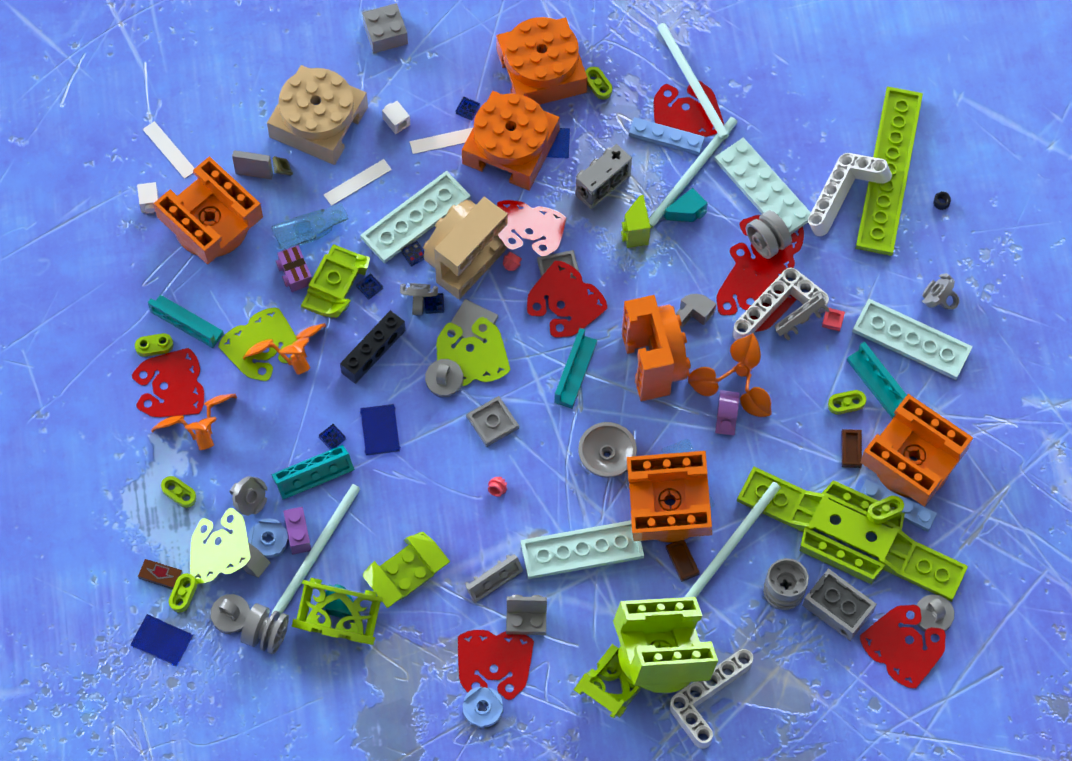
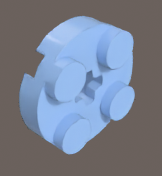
[248,519,288,558]
[463,687,503,729]

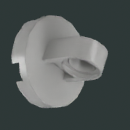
[922,273,959,309]
[400,283,438,315]
[425,359,464,397]
[229,476,268,516]
[211,594,250,634]
[914,594,954,632]

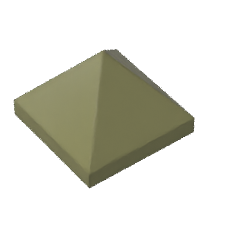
[272,156,293,176]

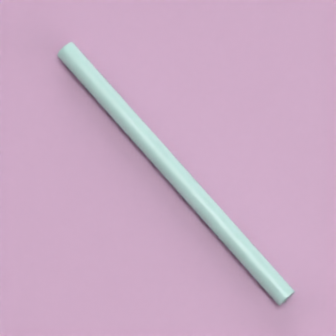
[657,23,729,140]
[649,117,738,228]
[685,482,781,597]
[271,484,360,615]

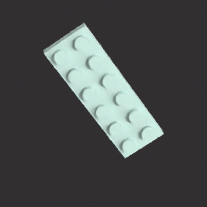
[714,137,811,234]
[360,171,471,264]
[852,299,973,380]
[521,520,644,579]

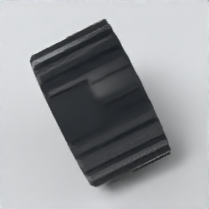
[933,191,951,210]

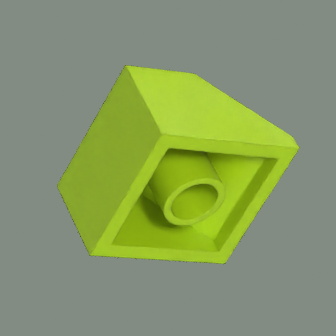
[621,195,651,248]

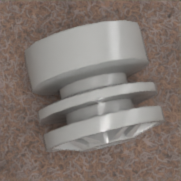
[763,558,809,610]
[240,603,289,654]

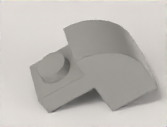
[676,294,716,329]
[239,543,271,578]

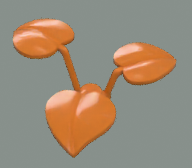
[243,323,326,375]
[687,333,772,417]
[151,394,237,450]

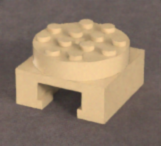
[267,65,368,165]
[423,197,508,300]

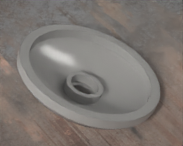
[578,422,637,478]

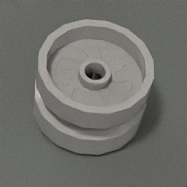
[746,210,792,259]

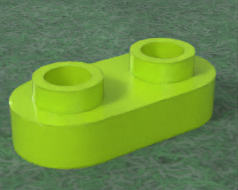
[585,67,612,100]
[135,333,174,357]
[828,390,866,415]
[161,476,197,508]
[867,496,904,524]
[169,573,197,613]

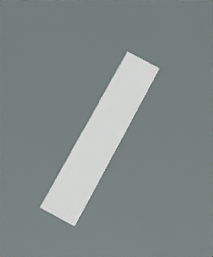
[143,121,195,179]
[409,128,473,154]
[324,159,392,206]

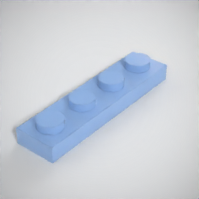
[629,117,705,155]
[860,479,937,532]

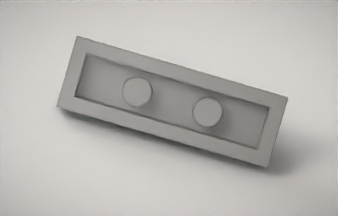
[775,292,829,340]
[465,554,523,603]

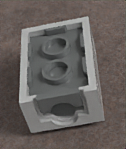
[575,144,632,209]
[802,569,877,641]

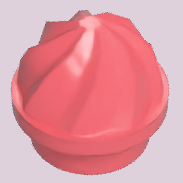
[503,252,522,271]
[488,477,507,497]

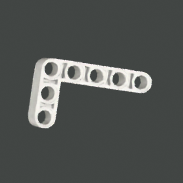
[808,153,892,236]
[732,268,829,340]
[670,649,753,749]

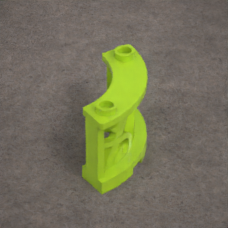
[291,578,383,645]
[573,644,642,718]

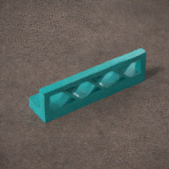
[148,295,224,348]
[554,328,597,409]
[847,341,907,419]
[271,445,355,500]

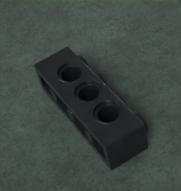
[340,310,405,384]

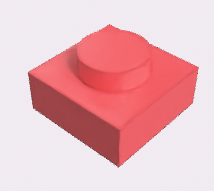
[822,308,845,331]

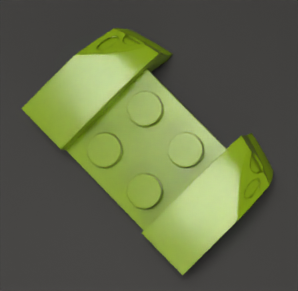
[301,244,370,318]
[362,532,450,608]

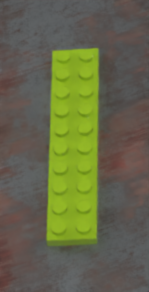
[855,86,923,256]

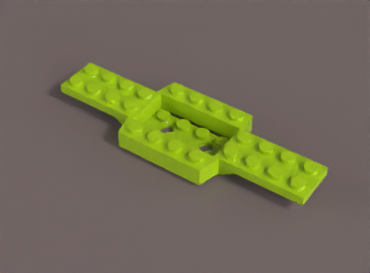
[737,466,968,602]

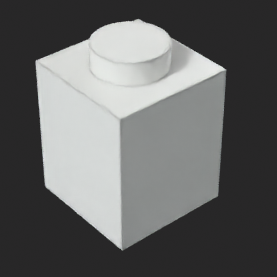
[382,101,410,135]
[137,182,159,213]

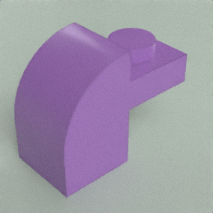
[715,390,739,435]

